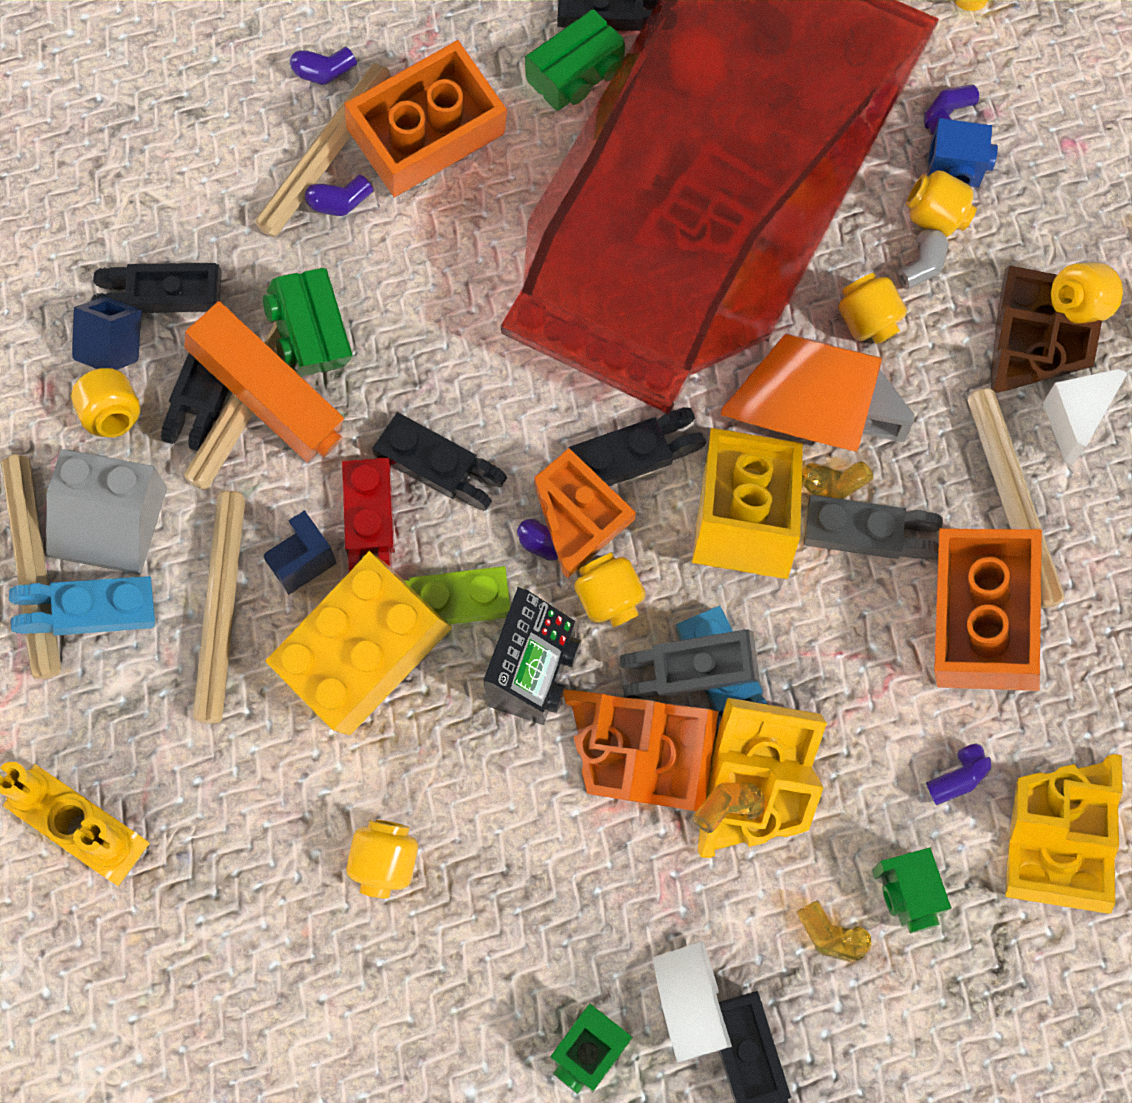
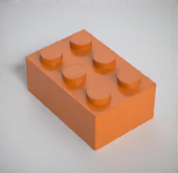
[344,40,507,198]
[934,528,1042,691]

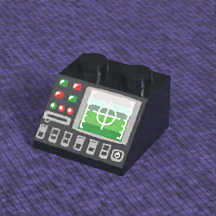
[483,587,582,725]

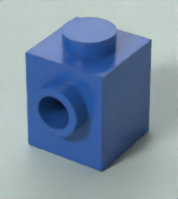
[927,118,998,188]

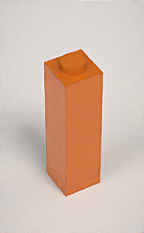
[184,301,345,463]

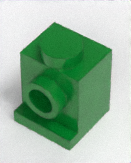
[872,847,951,934]
[550,1003,633,1094]

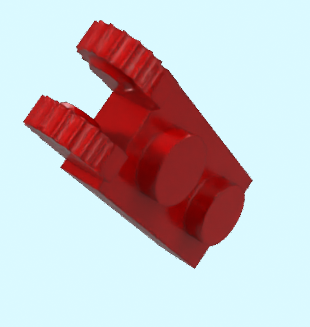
[342,458,395,572]

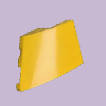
[697,698,827,858]
[1005,754,1123,914]

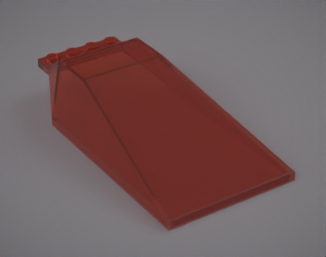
[501,0,939,414]

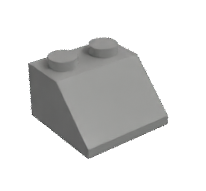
[46,449,167,575]

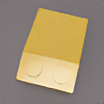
[692,428,803,579]

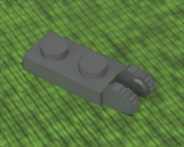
[804,495,943,560]
[620,629,760,699]

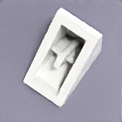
[1043,369,1127,466]

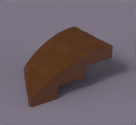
[991,265,1102,393]

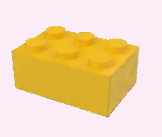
[265,551,452,736]

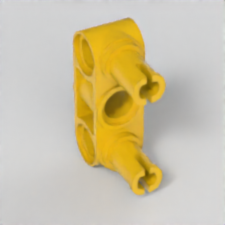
[0,762,150,887]

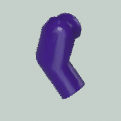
[290,46,357,85]
[924,84,979,135]
[305,174,374,216]
[517,519,558,561]
[926,743,991,806]

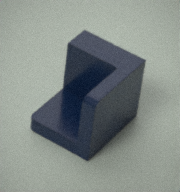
[72,296,142,370]
[263,510,337,595]

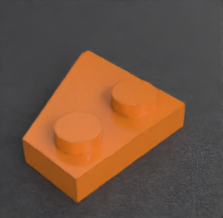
[534,448,636,578]

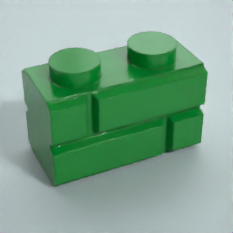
[525,9,625,111]
[263,268,353,377]

